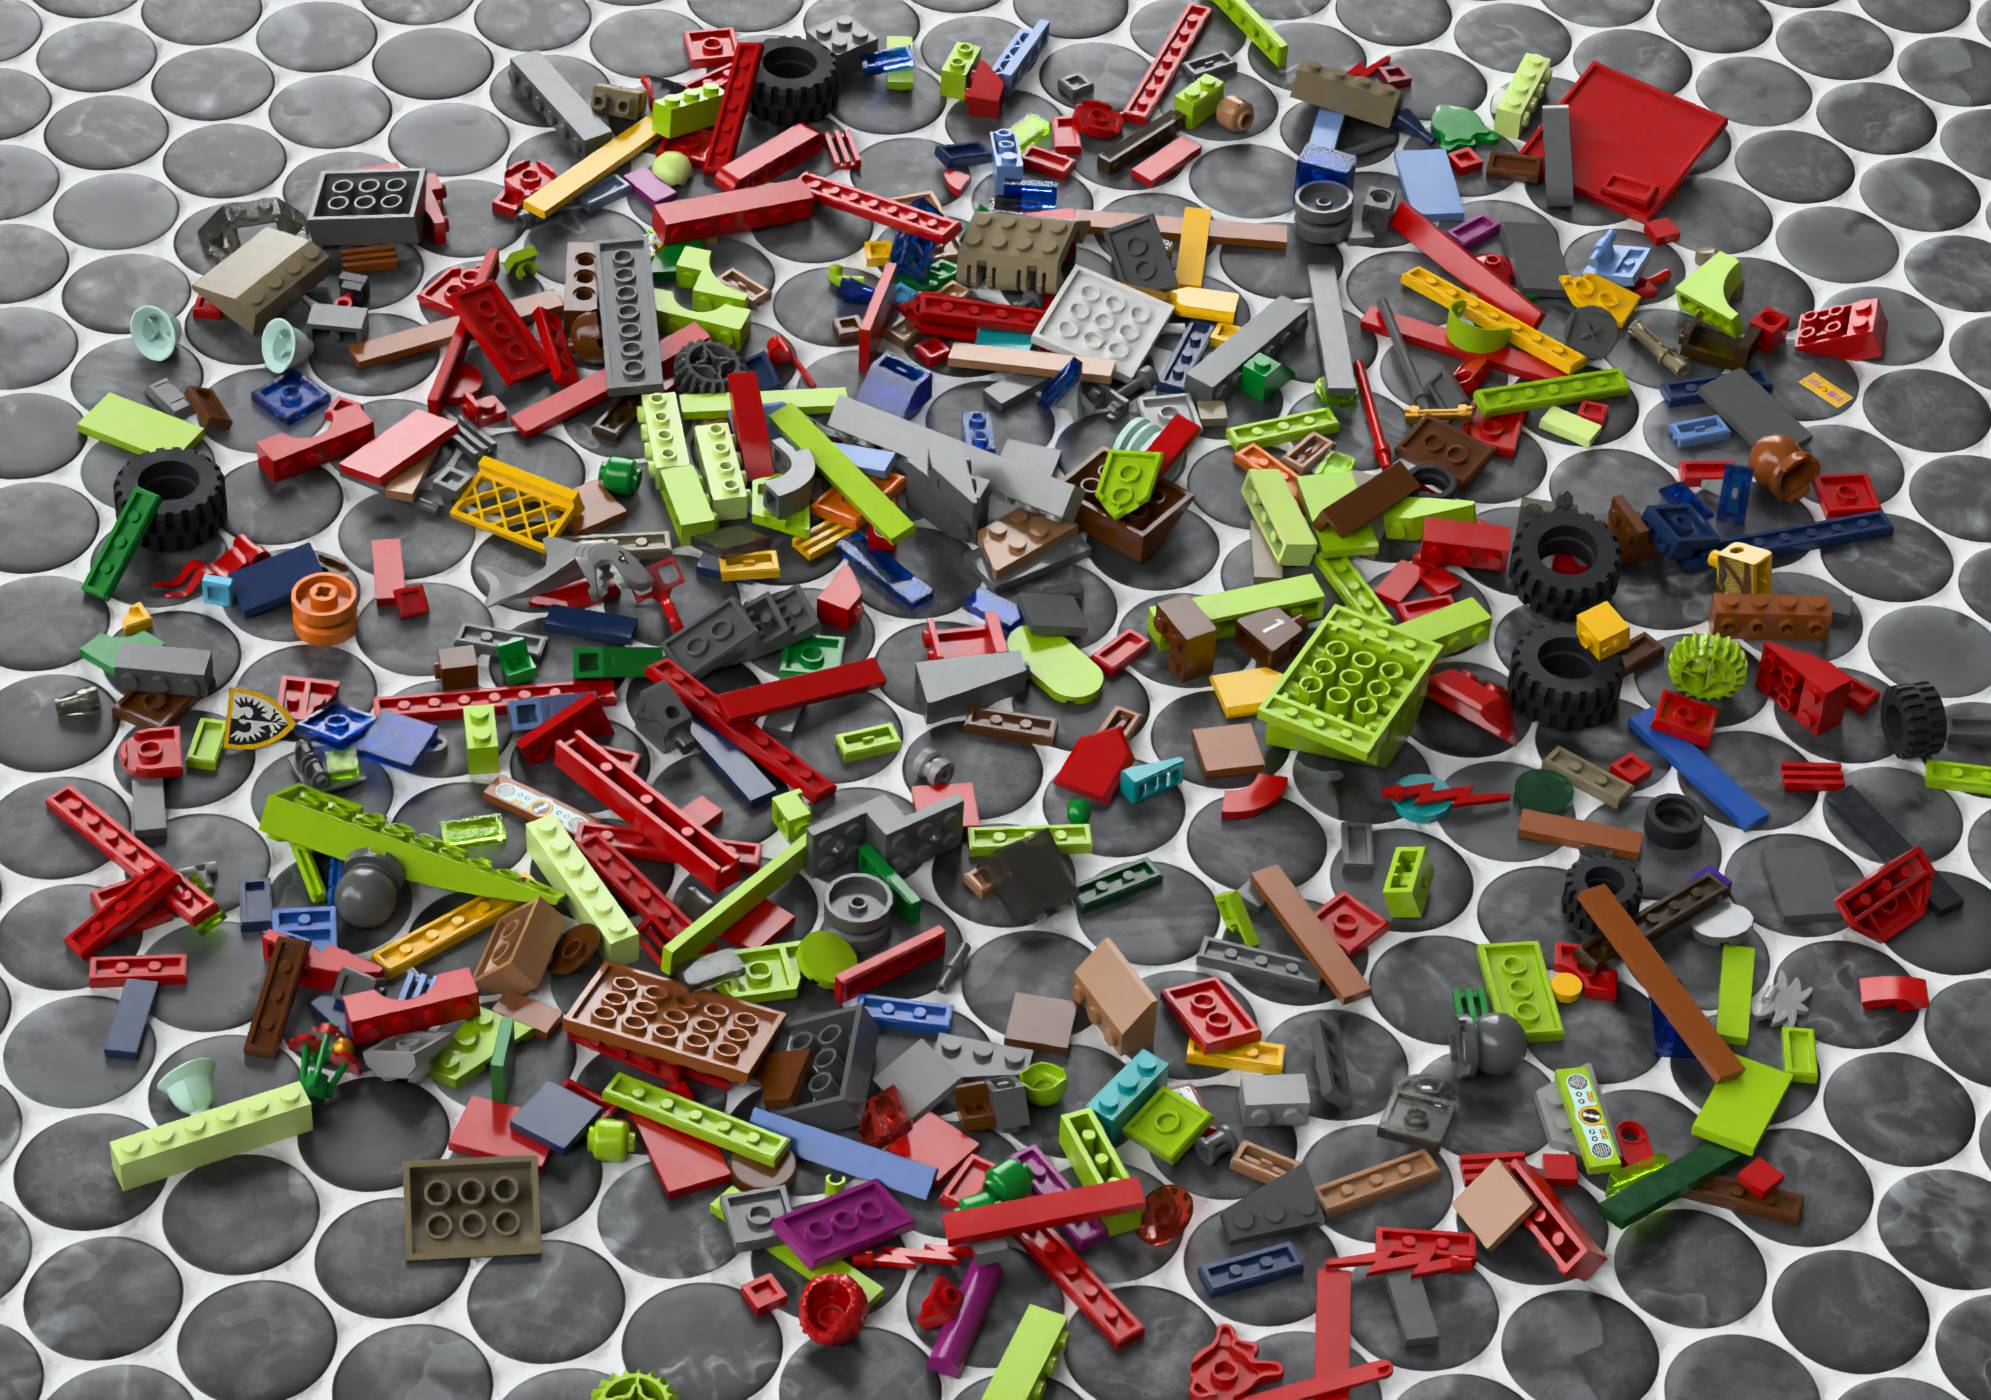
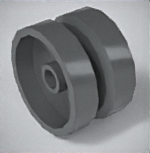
[1294,180,1353,244]
[823,873,893,953]

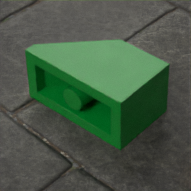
[1240,352,1295,403]

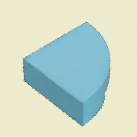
[895,282,919,306]

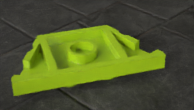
[752,473,810,539]
[693,940,804,1003]

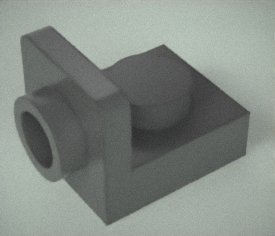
[331,966,387,1001]

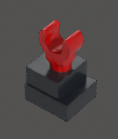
[333,271,370,308]

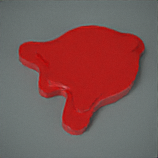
[1188,1323,1284,1400]

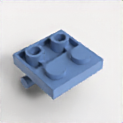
[1582,229,1653,287]

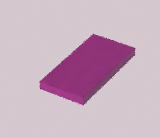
[771,1178,916,1271]

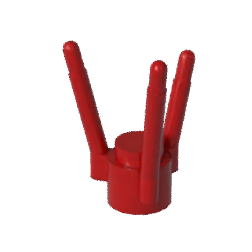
[766,334,816,388]

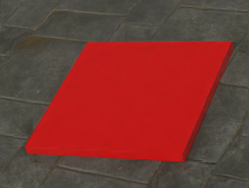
[1518,61,1728,224]

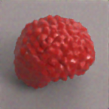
[798,1273,869,1346]

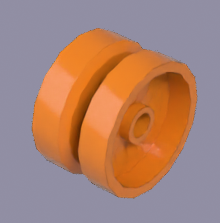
[291,572,358,646]

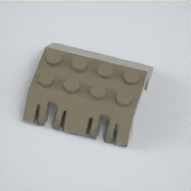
[956,211,1091,295]

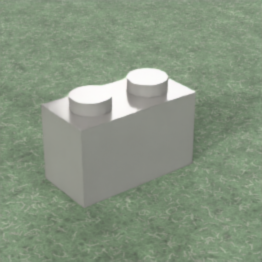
[1238,1074,1310,1127]

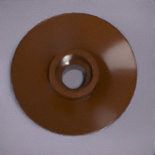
[547,923,600,975]

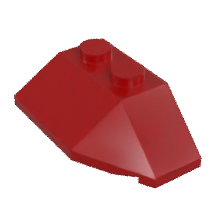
[1426,669,1519,747]
[1834,845,1936,944]

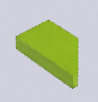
[1214,890,1260,947]

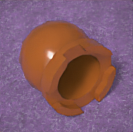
[1748,434,1821,503]

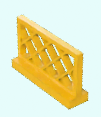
[449,456,585,555]

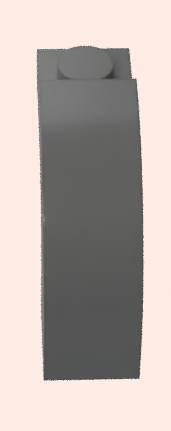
[763,437,815,520]

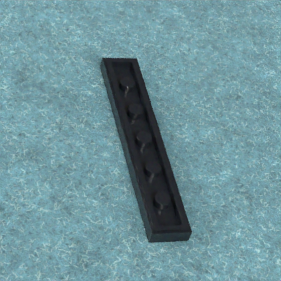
[1826,785,1965,918]

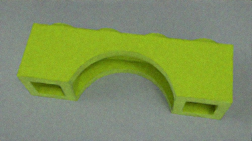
[654,288,751,351]

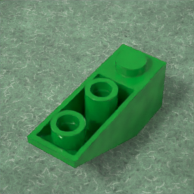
[573,647,663,679]

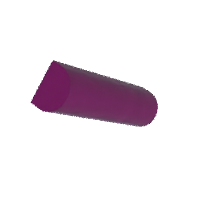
[926,1259,1002,1379]

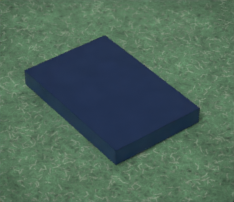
[227,542,323,618]

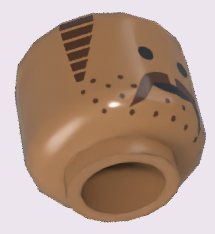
[1216,95,1255,133]

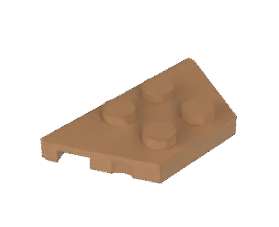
[977,507,1079,580]

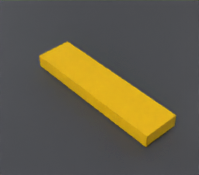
[1174,207,1212,290]

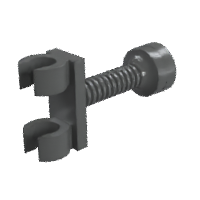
[1087,365,1159,421]

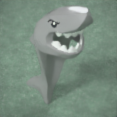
[476,537,654,608]

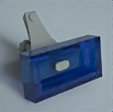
[1037,357,1095,424]
[1701,463,1754,524]

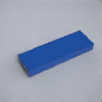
[857,993,954,1035]

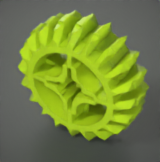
[1667,630,1749,701]
[591,1368,680,1400]

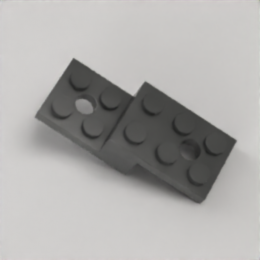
[805,793,964,879]

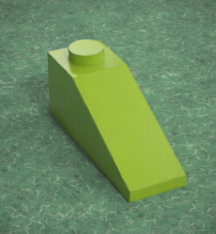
[1383,496,1478,541]

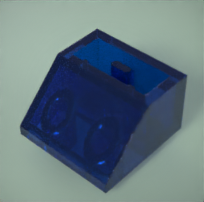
[855,351,933,420]

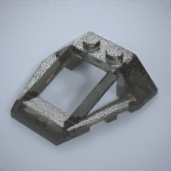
[198,197,310,265]

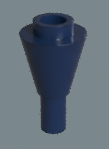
[1392,108,1437,146]

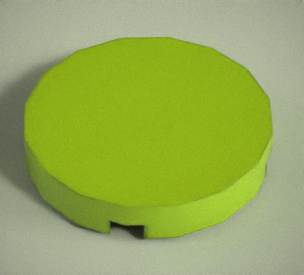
[796,930,858,989]

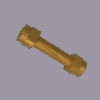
[1405,404,1473,425]

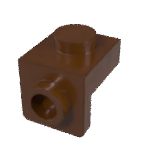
[954,1081,996,1132]

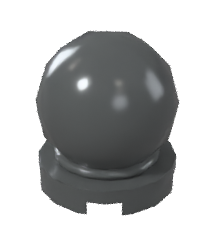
[334,847,405,928]
[1449,1012,1528,1079]

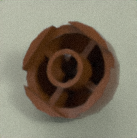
[567,308,605,365]

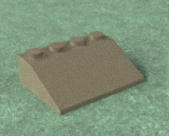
[1290,60,1403,129]
[191,227,330,335]
[403,1154,542,1262]

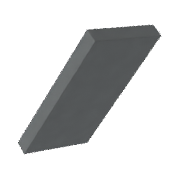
[1500,221,1569,298]
[1698,367,1813,447]
[963,533,1092,595]

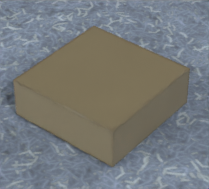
[1196,400,1228,427]

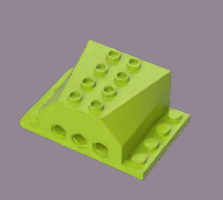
[1257,604,1444,769]

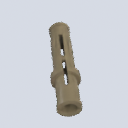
[1628,320,1691,379]

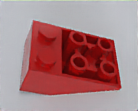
[1794,298,1888,362]
[1755,641,1852,736]

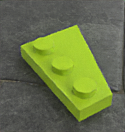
[428,1006,534,1089]

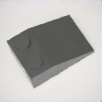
[906,458,990,544]

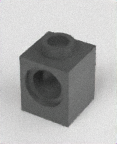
[1362,186,1396,230]

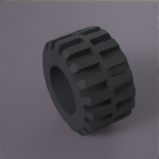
[1880,680,1947,760]
[1561,855,1643,936]

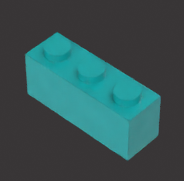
[1086,1049,1169,1144]

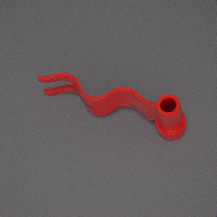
[153,534,271,600]

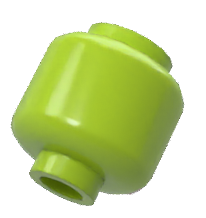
[587,1118,636,1163]

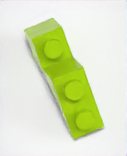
[676,246,748,312]

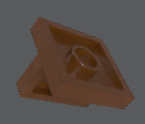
[1602,494,1663,565]

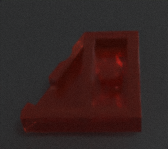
[858,1084,913,1149]

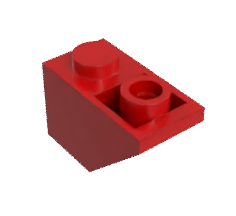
[964,60,1004,119]

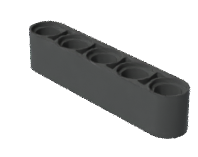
[1542,105,1573,207]

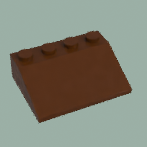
[1060,445,1195,563]

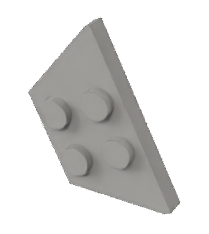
[1534,1063,1622,1161]

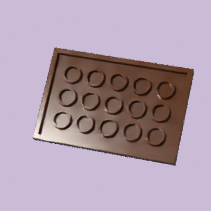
[561,960,787,1085]

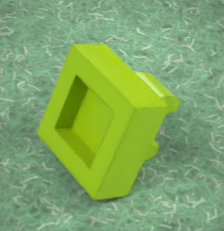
[503,245,538,281]

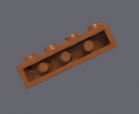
[1708,593,1833,642]

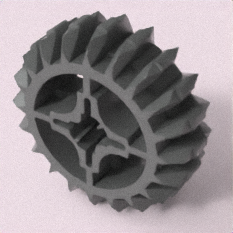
[672,338,748,394]

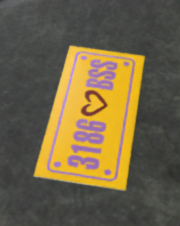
[1798,372,1853,408]

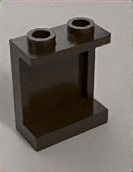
[1678,311,1762,371]

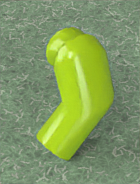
[827,264,864,290]

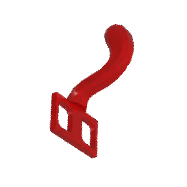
[631,555,685,634]

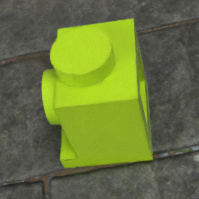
[772,788,813,843]

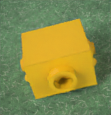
[1576,601,1630,661]

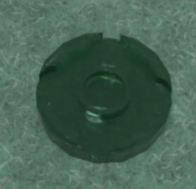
[1513,769,1574,816]

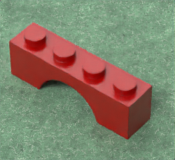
[256,403,375,483]
[343,967,481,1046]

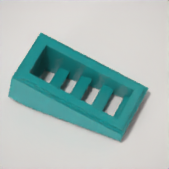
[1120,757,1184,805]

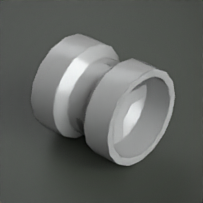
[913,747,955,785]

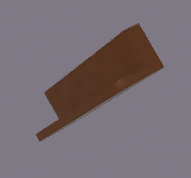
[1312,460,1420,538]

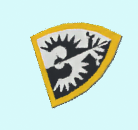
[223,687,297,750]

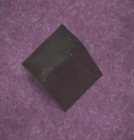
[976,828,1081,925]

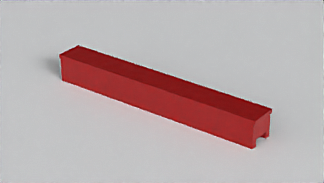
[554,730,740,894]

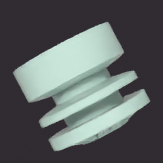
[1113,417,1185,481]

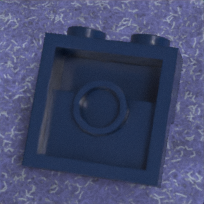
[1641,503,1721,560]

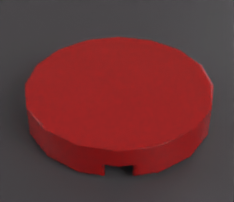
[1072,100,1124,139]
[504,160,557,199]

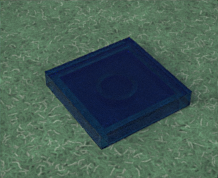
[251,368,331,426]
[294,701,380,751]
[356,709,438,773]

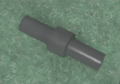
[936,942,971,994]

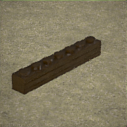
[1097,108,1186,175]

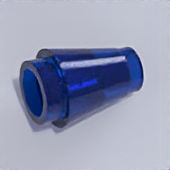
[837,277,875,305]

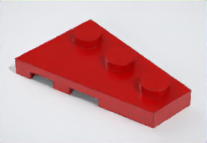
[515,691,615,766]

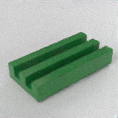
[1451,988,1489,1022]

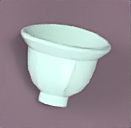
[130,305,182,361]
[262,318,314,374]
[157,1058,216,1116]

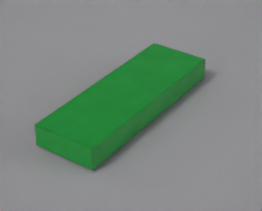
[858,843,921,925]

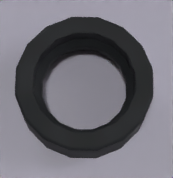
[1409,464,1457,500]
[1644,793,1704,850]

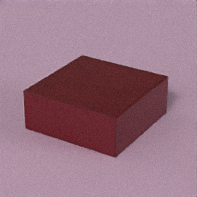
[1378,64,1412,89]

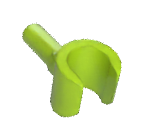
[825,1174,845,1197]

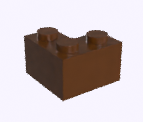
[1153,593,1217,683]

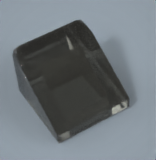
[679,886,713,922]

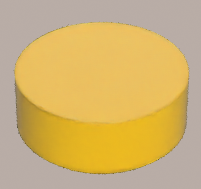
[1551,973,1583,1003]

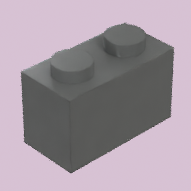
[306,303,369,349]

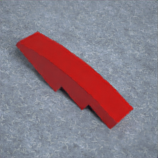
[727,371,774,483]

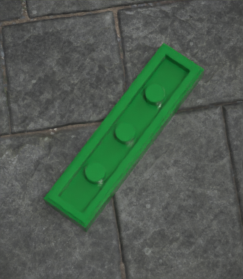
[80,486,163,602]

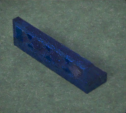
[888,195,944,285]

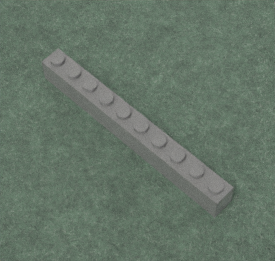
[827,394,1086,524]

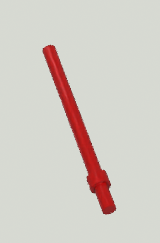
[1353,360,1392,471]

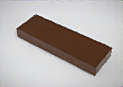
[964,705,1058,747]

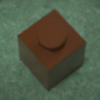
[433,645,479,691]

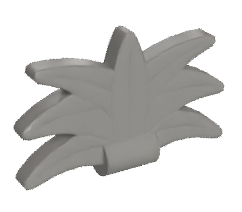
[1755,970,1813,1027]

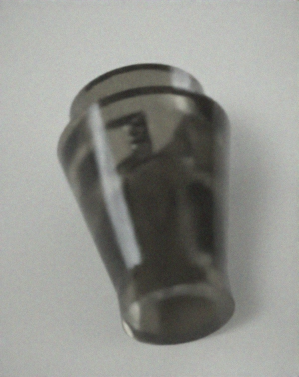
[54,685,102,717]

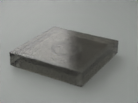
[690,525,771,559]

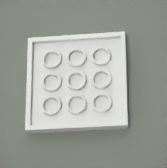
[1030,264,1175,384]

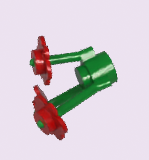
[288,1021,362,1103]

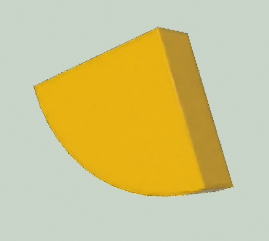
[122,601,153,636]

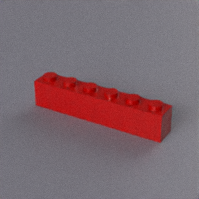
[652,178,814,246]

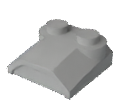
[363,1031,455,1082]

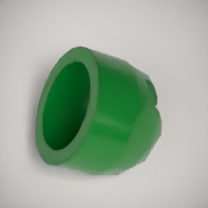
[1067,799,1091,824]

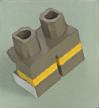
[591,83,648,120]

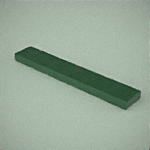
[1597,1141,1751,1230]

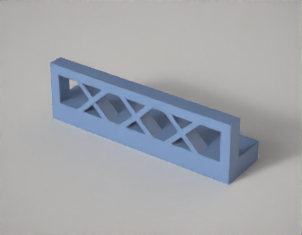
[992,19,1050,97]

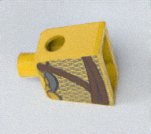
[1707,542,1772,595]

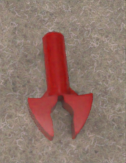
[1629,269,1672,299]

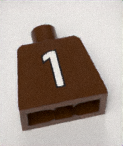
[1234,607,1308,670]

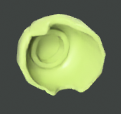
[652,151,693,187]

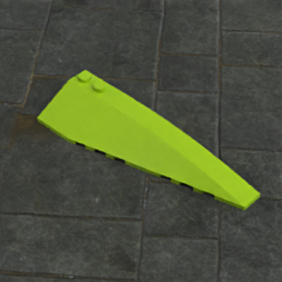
[258,783,567,905]

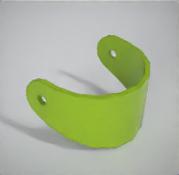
[1446,299,1513,354]

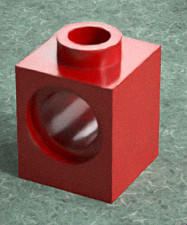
[1748,306,1790,354]

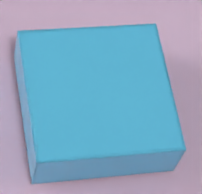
[202,574,235,607]

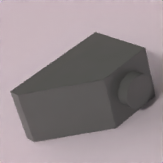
[983,1074,1030,1133]

